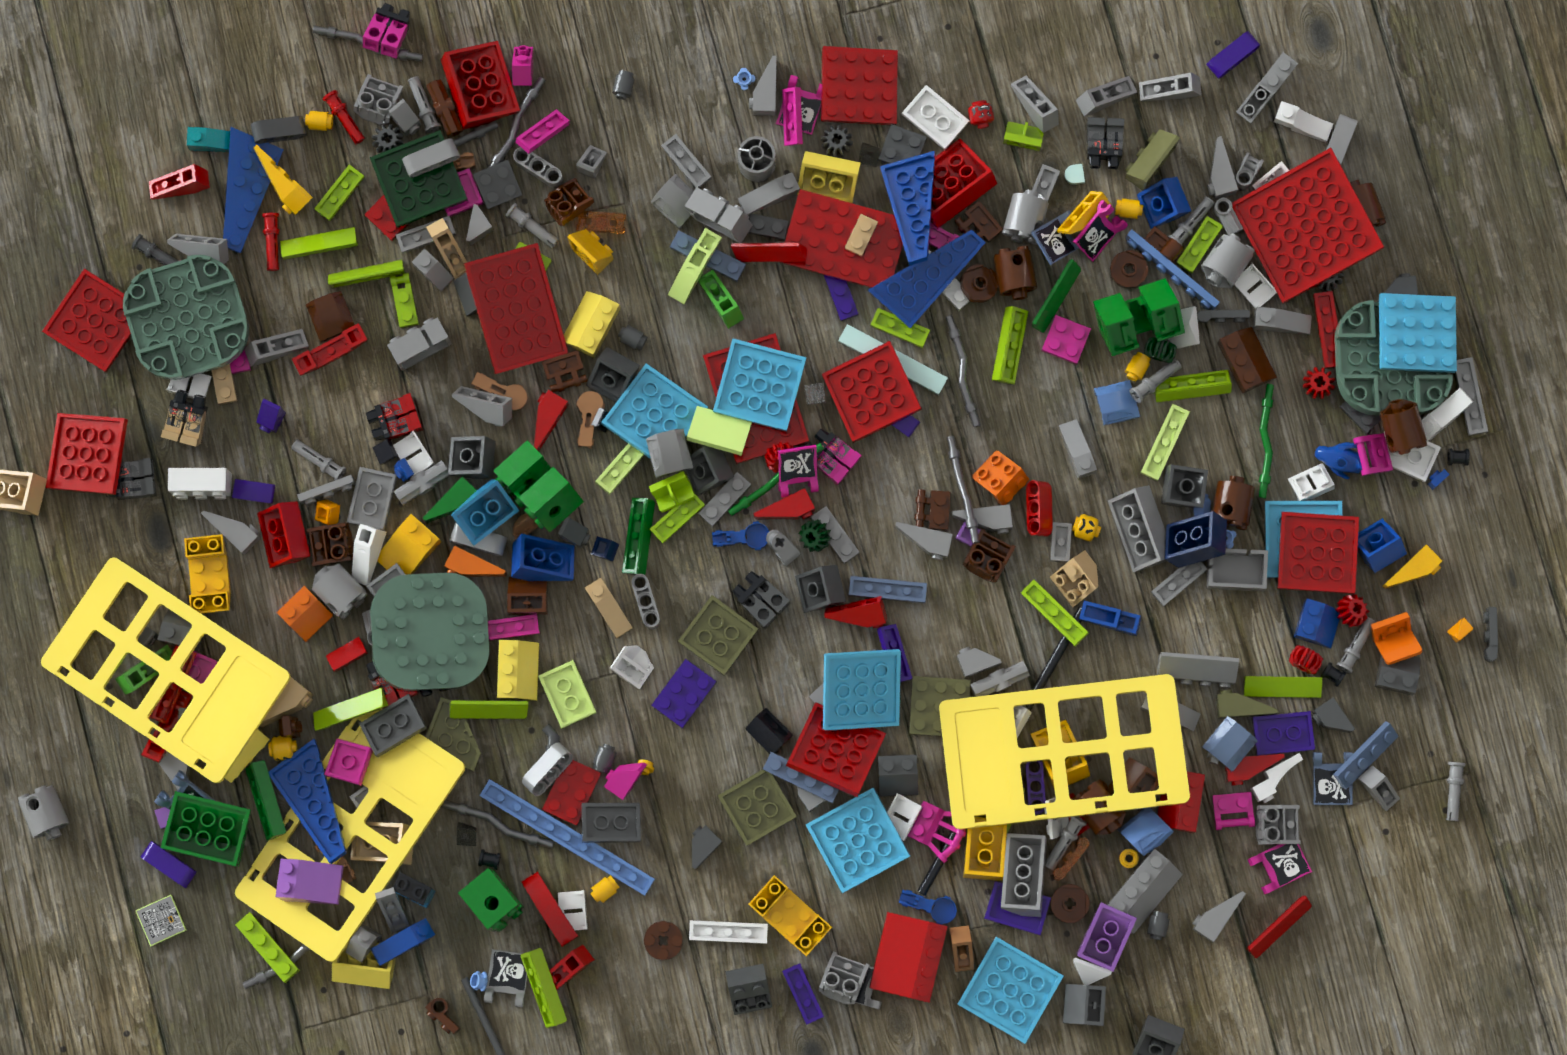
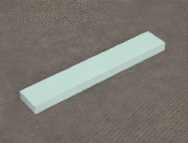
[838,324,948,395]

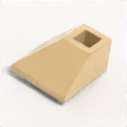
[1050,550,1098,607]

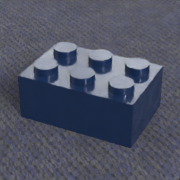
[1165,511,1227,568]

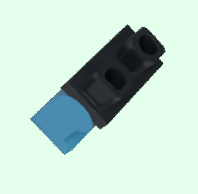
[393,872,436,908]

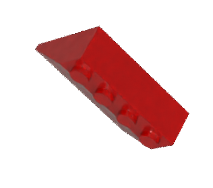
[441,41,520,130]
[931,138,998,229]
[869,912,948,1003]

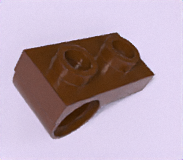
[1144,226,1184,263]
[278,715,302,738]
[425,998,460,1034]

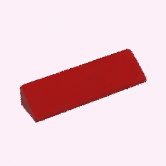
[731,243,807,262]
[149,645,197,725]
[1246,895,1312,958]

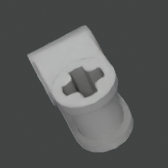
[1235,152,1264,191]
[766,530,801,567]

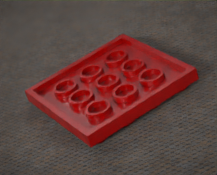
[821,46,898,125]
[42,268,131,373]
[822,341,922,443]
[45,413,128,495]
[1277,512,1359,594]
[786,702,886,797]

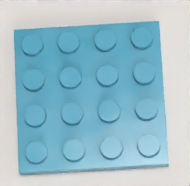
[1379,293,1457,373]
[713,338,807,432]
[601,363,708,458]
[1264,501,1342,578]
[823,649,901,731]
[806,788,911,893]
[957,937,1064,1044]

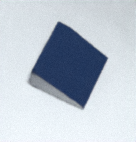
[591,536,619,561]

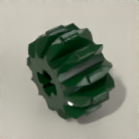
[1144,337,1177,363]
[798,519,832,552]

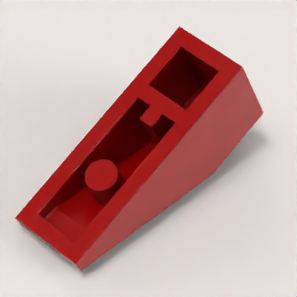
[149,164,210,200]
[534,390,569,451]
[753,488,815,520]
[824,596,887,628]
[1225,754,1285,786]
[549,945,595,990]

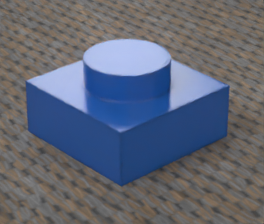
[394,458,414,482]
[1427,469,1450,490]

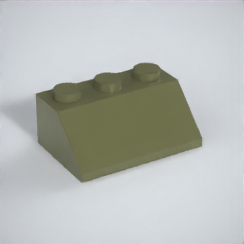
[1125,129,1180,191]

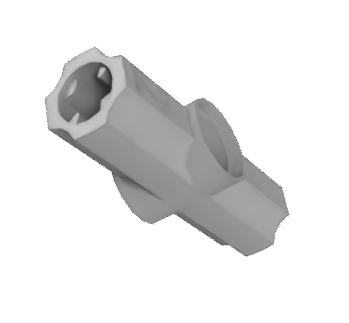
[393,460,450,505]
[970,661,1030,697]

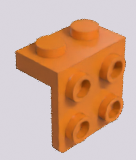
[972,451,1029,505]
[1371,612,1422,665]

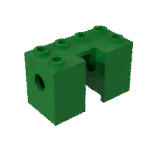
[1093,278,1185,356]
[493,440,584,532]
[458,868,524,932]

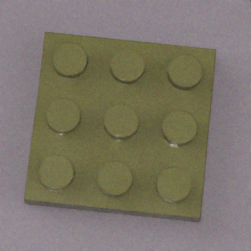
[678,595,759,676]
[909,676,971,736]
[718,769,797,846]

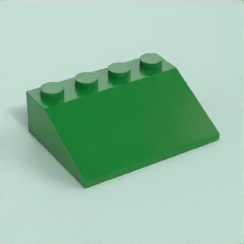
[160,791,251,867]

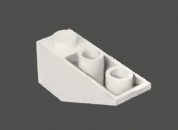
[352,524,387,586]

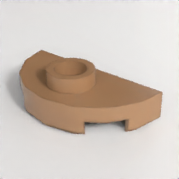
[513,513,539,540]

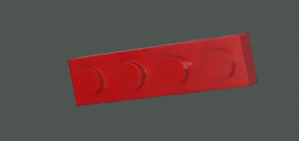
[1313,291,1338,369]

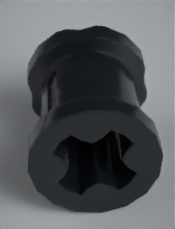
[1447,448,1470,466]
[1321,662,1346,687]
[478,849,501,870]

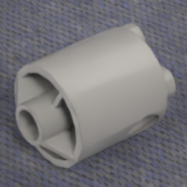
[738,136,776,182]
[1002,190,1049,245]
[1201,233,1255,288]
[312,564,367,620]
[18,785,70,841]

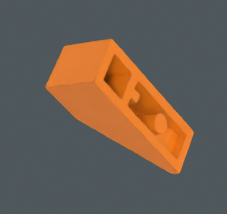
[444,546,507,577]

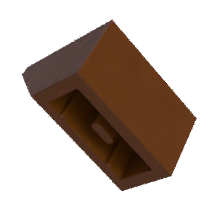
[507,577,548,615]
[1108,757,1158,811]

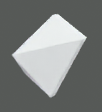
[1073,958,1112,985]

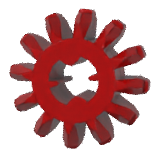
[1302,367,1335,399]
[765,441,794,473]
[1335,594,1370,627]
[1289,645,1323,674]

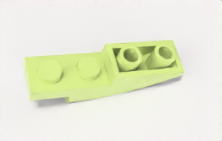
[668,228,722,304]

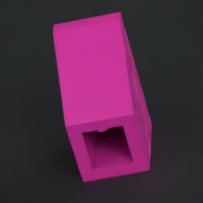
[512,45,533,86]

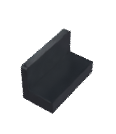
[745,708,793,754]

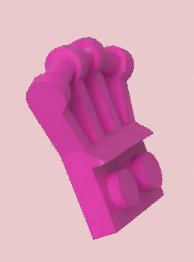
[907,801,967,863]

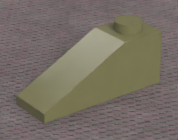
[1216,690,1278,719]

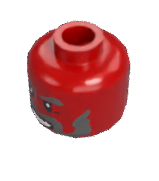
[968,100,994,129]

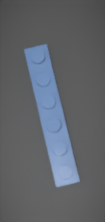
[1125,229,1220,310]

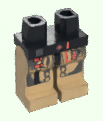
[161,390,208,447]

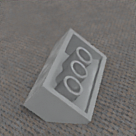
[1108,485,1166,572]
[1157,652,1239,688]
[1001,833,1047,917]
[1107,848,1183,934]

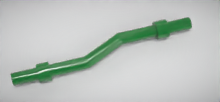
[1258,384,1274,499]
[728,443,824,516]

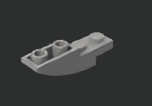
[1236,52,1298,123]

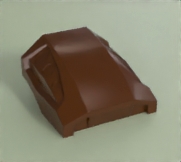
[544,178,594,226]
[306,291,355,342]
[307,522,354,567]
[962,528,1016,583]

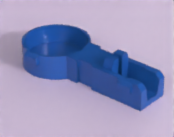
[712,521,769,550]
[898,890,957,925]

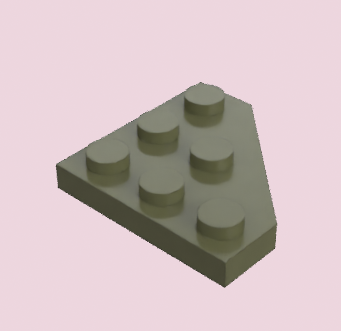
[425,697,481,772]

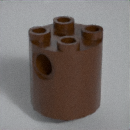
[1350,180,1386,227]
[993,246,1037,301]
[1380,399,1427,455]
[1213,476,1255,530]
[1072,779,1127,835]

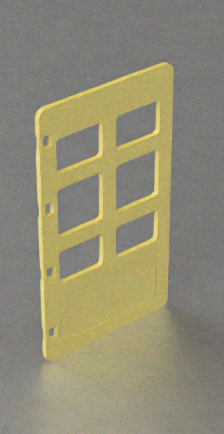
[41,558,291,783]
[939,674,1190,830]
[235,708,465,962]

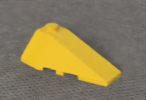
[253,145,313,215]

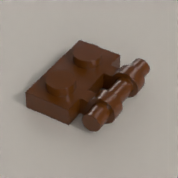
[954,201,1003,249]
[542,350,588,392]
[914,489,951,530]

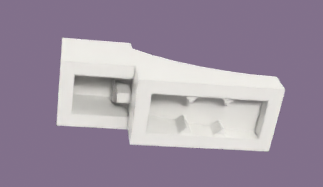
[1274,101,1333,143]
[1422,388,1474,441]
[1251,753,1303,803]

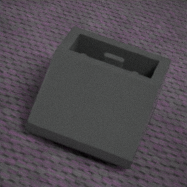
[725,964,772,1015]
[1063,984,1106,1026]

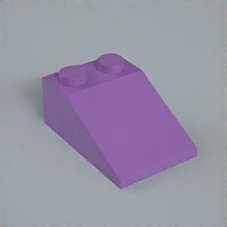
[275,859,344,905]
[1077,902,1137,972]

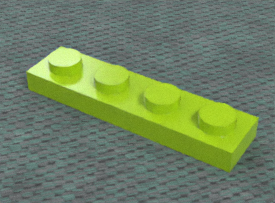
[1021,580,1089,647]
[235,912,300,983]

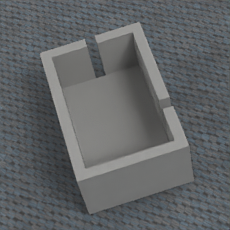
[685,187,753,243]
[387,317,452,371]
[1206,548,1268,591]

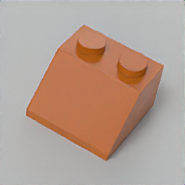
[276,586,334,642]

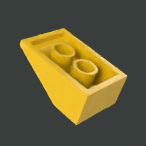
[567,229,614,275]
[377,514,442,575]
[1030,720,1090,790]
[963,817,1007,881]

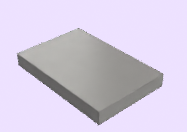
[347,467,397,531]

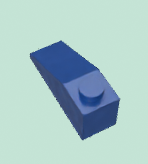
[371,918,435,966]

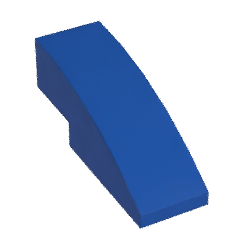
[1079,601,1142,636]

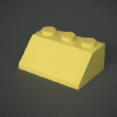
[797,151,861,203]
[564,291,621,359]
[497,640,539,701]
[225,729,270,783]
[332,943,396,989]

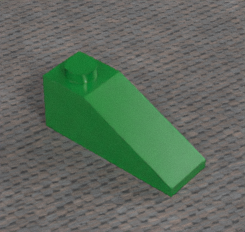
[423,477,477,523]

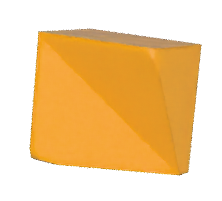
[315,500,340,525]
[1447,618,1473,642]

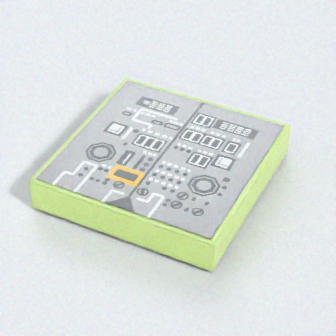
[136,895,187,946]

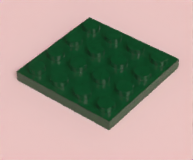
[370,130,468,228]

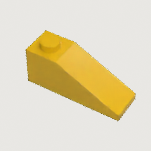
[1057,191,1113,234]
[1383,544,1442,589]

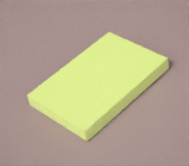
[686,406,752,456]
[538,660,597,729]

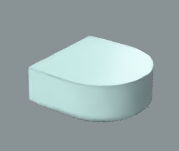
[1064,164,1085,185]

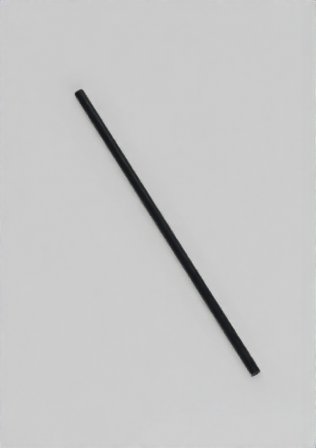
[917,607,1082,896]

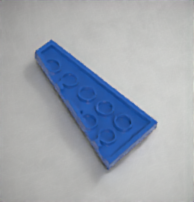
[223,127,284,254]
[880,151,935,266]
[867,230,986,328]
[268,739,347,864]

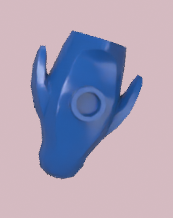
[1314,442,1362,479]

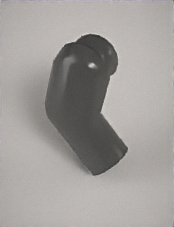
[542,724,560,751]

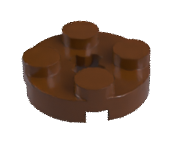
[1110,250,1148,289]
[960,264,999,303]
[1050,884,1090,923]
[644,921,683,960]

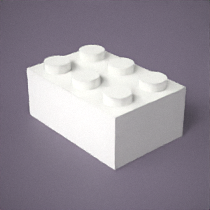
[168,468,232,500]

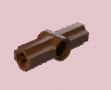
[426,79,463,138]

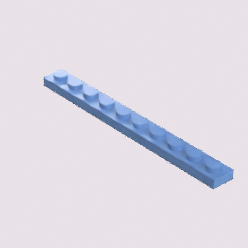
[479,779,655,896]

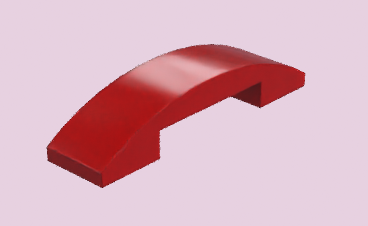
[292,323,368,376]
[141,691,193,763]
[522,871,579,947]

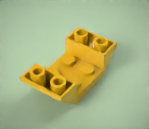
[184,534,231,614]
[748,875,832,957]

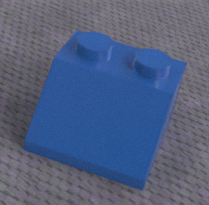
[1137,177,1191,229]
[1357,518,1407,573]
[1294,598,1340,649]

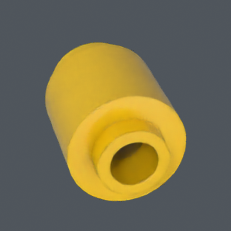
[305,111,333,131]
[1115,198,1143,219]
[1125,352,1151,382]
[590,875,620,903]

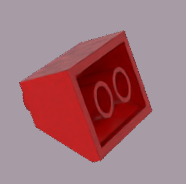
[257,501,310,568]
[1157,771,1205,833]

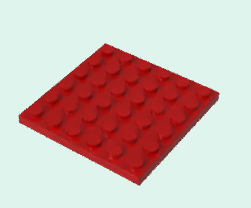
[1232,148,1385,303]

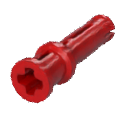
[322,90,365,145]
[262,212,280,271]

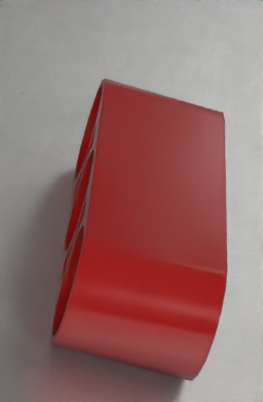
[1026,480,1053,537]

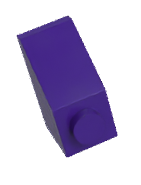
[256,399,286,434]

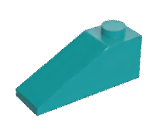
[186,127,230,152]

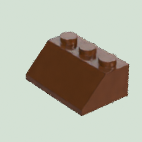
[1217,327,1277,394]

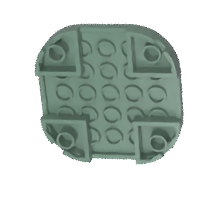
[123,255,249,380]
[1334,300,1453,415]
[370,573,489,691]

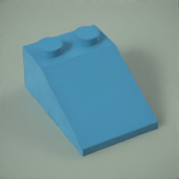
[451,479,519,546]

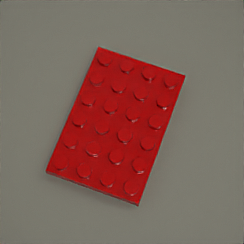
[779,189,903,288]
[464,243,568,374]
[703,333,809,464]

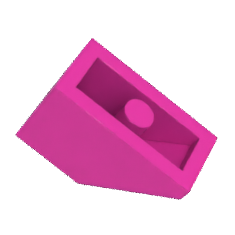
[604,762,647,800]

